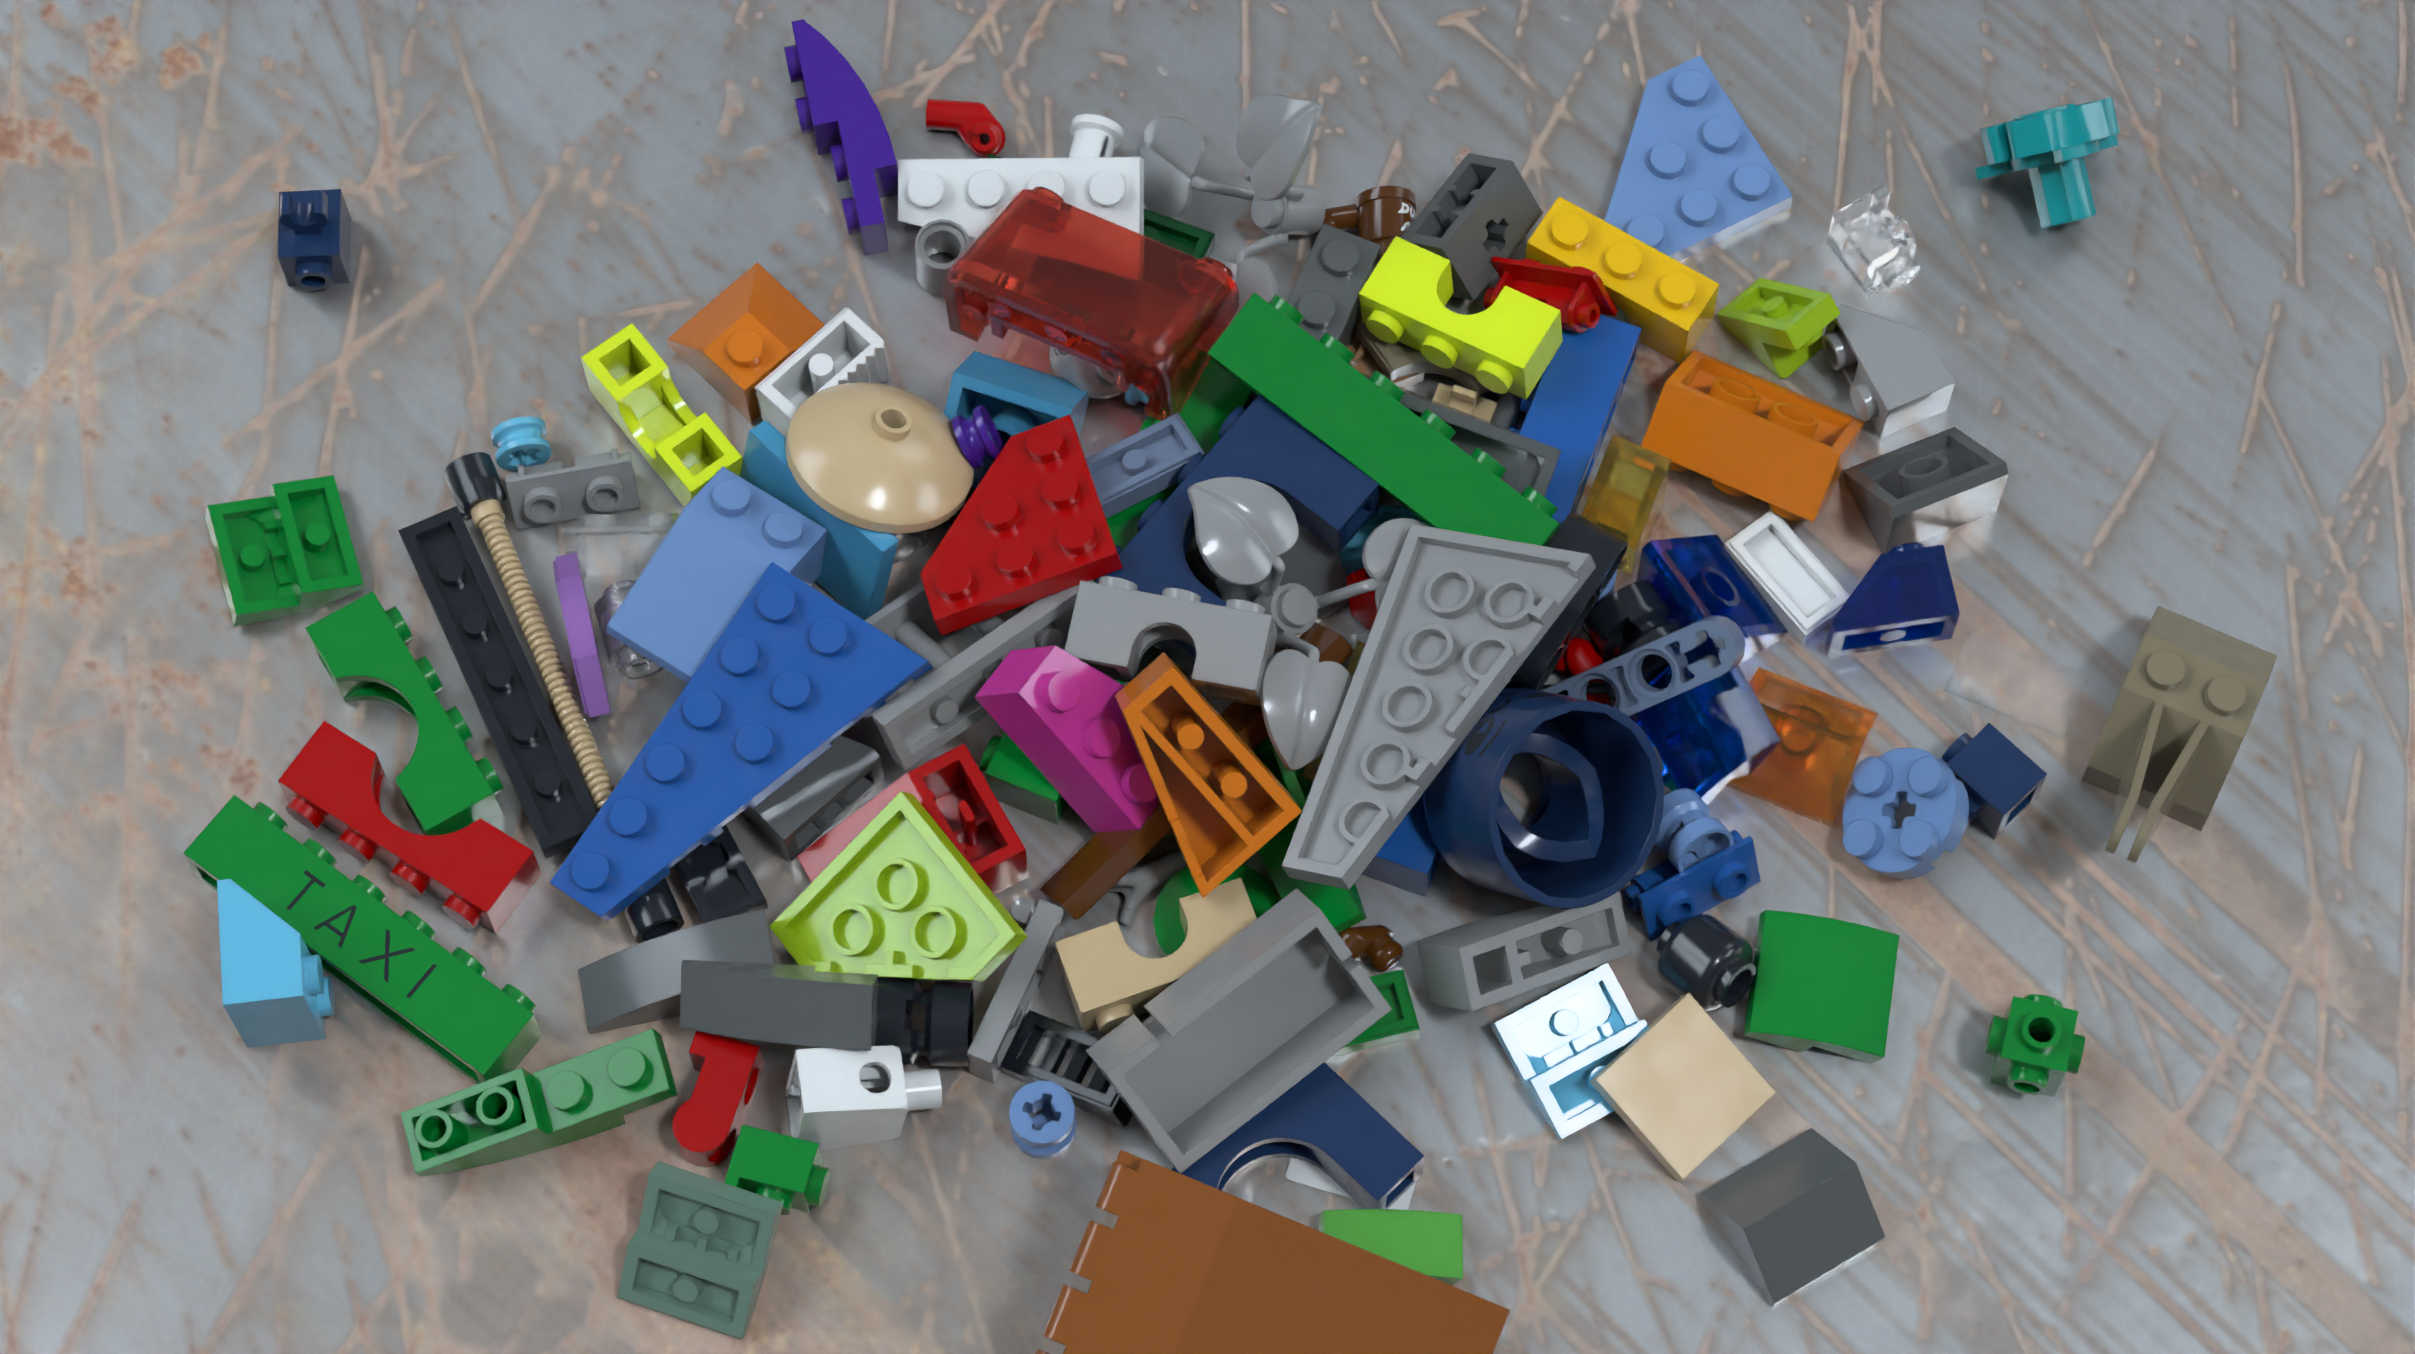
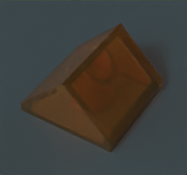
[1712,667,1878,827]

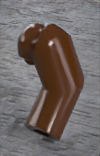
[1324,925,1403,971]

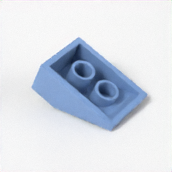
[606,466,827,683]

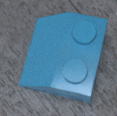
[944,351,1089,489]

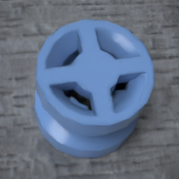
[1009,1080,1077,1159]

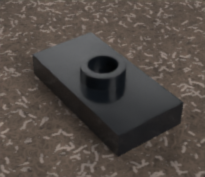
[673,825,768,923]

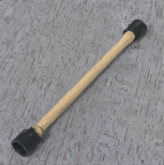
[444,452,684,943]

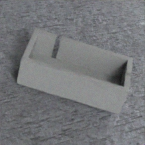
[1086,888,1392,1173]

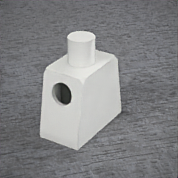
[785,1045,942,1151]

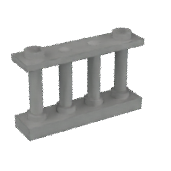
[865,580,1094,771]

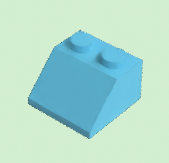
[217,879,335,1048]

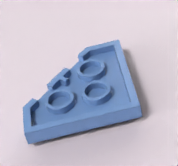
[1604,55,1793,262]

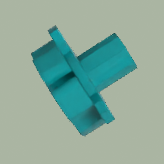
[1975,97,2120,228]

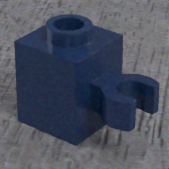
[278,189,351,290]
[1941,723,2047,840]

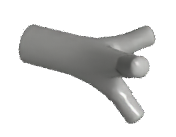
[1108,849,1187,926]

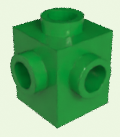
[1985,994,2085,1097]

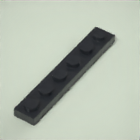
[398,506,597,859]

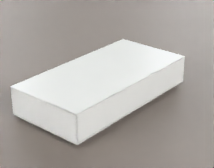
[1723,510,1854,644]

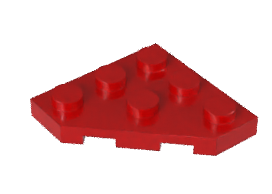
[920,414,1123,636]

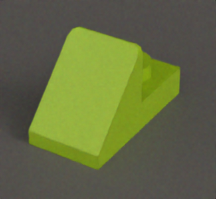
[1716,278,1841,379]

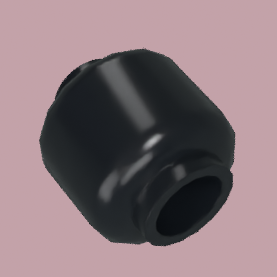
[1656,914,1756,1011]

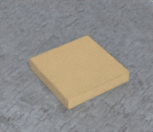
[1590,993,1776,1181]

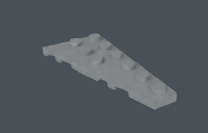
[1282,524,1596,890]

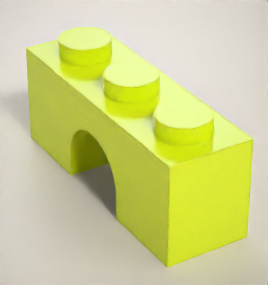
[1359,236,1563,400]
[581,323,743,507]

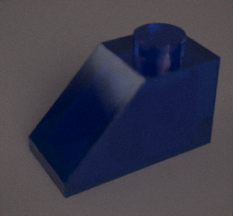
[1825,542,1960,657]

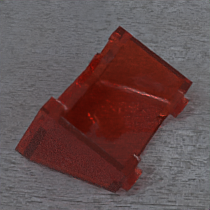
[943,187,1240,421]

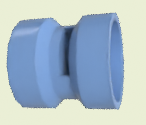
[1655,788,1734,873]

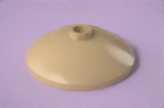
[785,382,974,533]

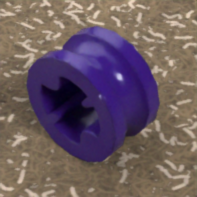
[952,405,1004,470]

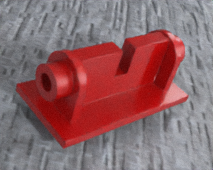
[1484,256,1618,333]

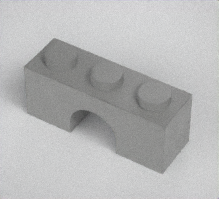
[1064,576,1278,706]

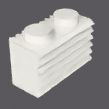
[754,308,889,437]

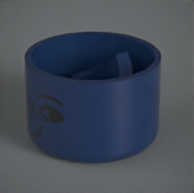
[1423,688,1664,908]

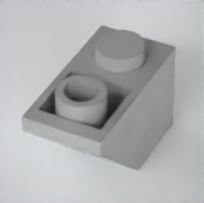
[1822,304,1955,438]

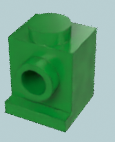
[724,1124,831,1215]

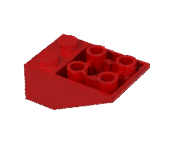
[796,743,1029,895]

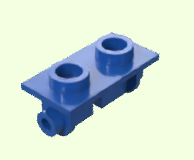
[1623,830,1761,941]

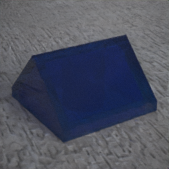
[1636,534,1788,683]

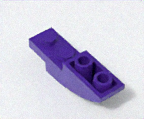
[784,19,898,256]

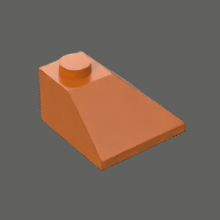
[667,262,825,424]

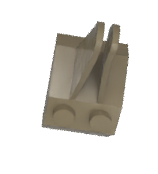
[2081,606,2277,864]

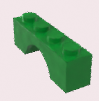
[305,591,504,836]

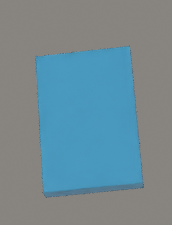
[740,420,898,620]

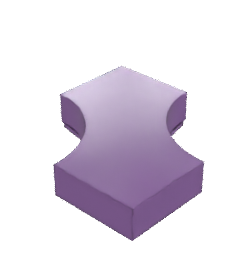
[553,552,611,718]

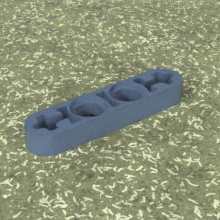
[1541,615,1746,716]

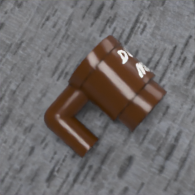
[1316,185,1416,260]

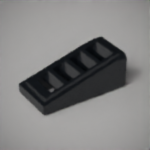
[1000,1010,1133,1127]

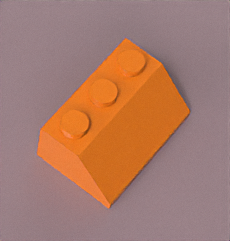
[1640,350,1865,522]

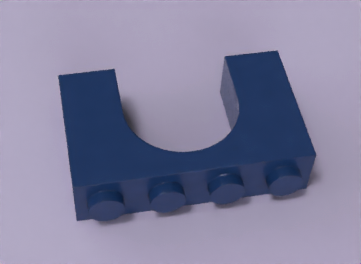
[1095,394,1379,675]
[1172,1062,1424,1209]

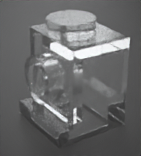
[1827,185,1920,298]

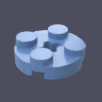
[1842,747,1969,880]

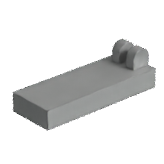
[967,897,1066,1084]

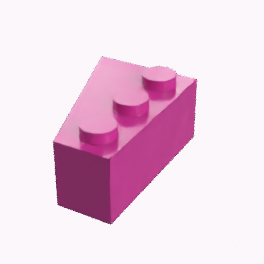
[975,645,1160,832]

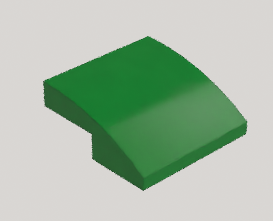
[205,475,364,627]
[1743,910,1899,1064]

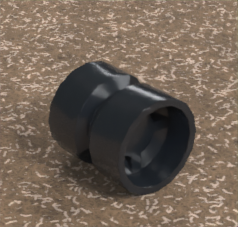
[1583,580,1701,689]
[874,979,974,1067]

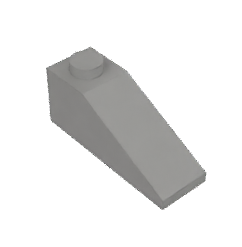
[1416,891,1632,1012]

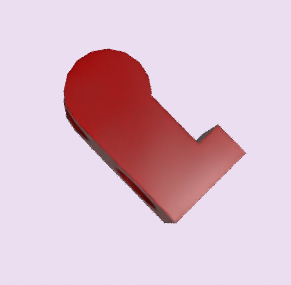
[672,1031,765,1167]

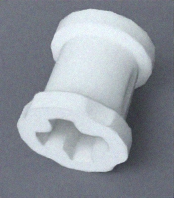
[1068,114,1125,158]

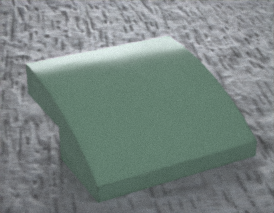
[617,1161,783,1339]

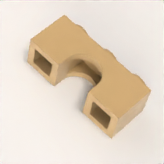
[1055,878,1257,1033]

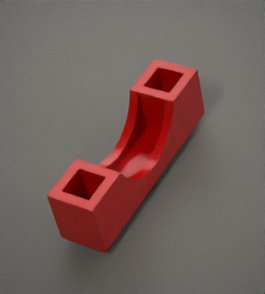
[278,721,542,935]

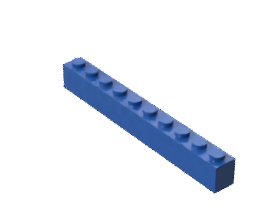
[1361,314,1642,897]

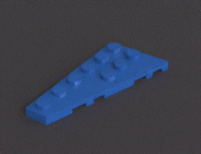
[550,562,933,922]

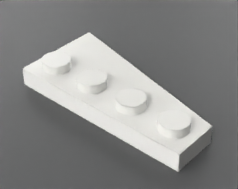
[898,157,1144,282]

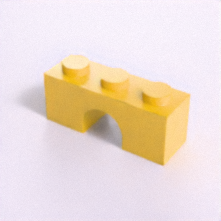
[1525,196,1720,364]

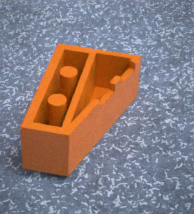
[1115,652,1302,898]

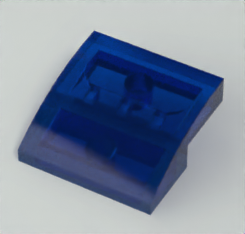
[1629,637,1781,805]

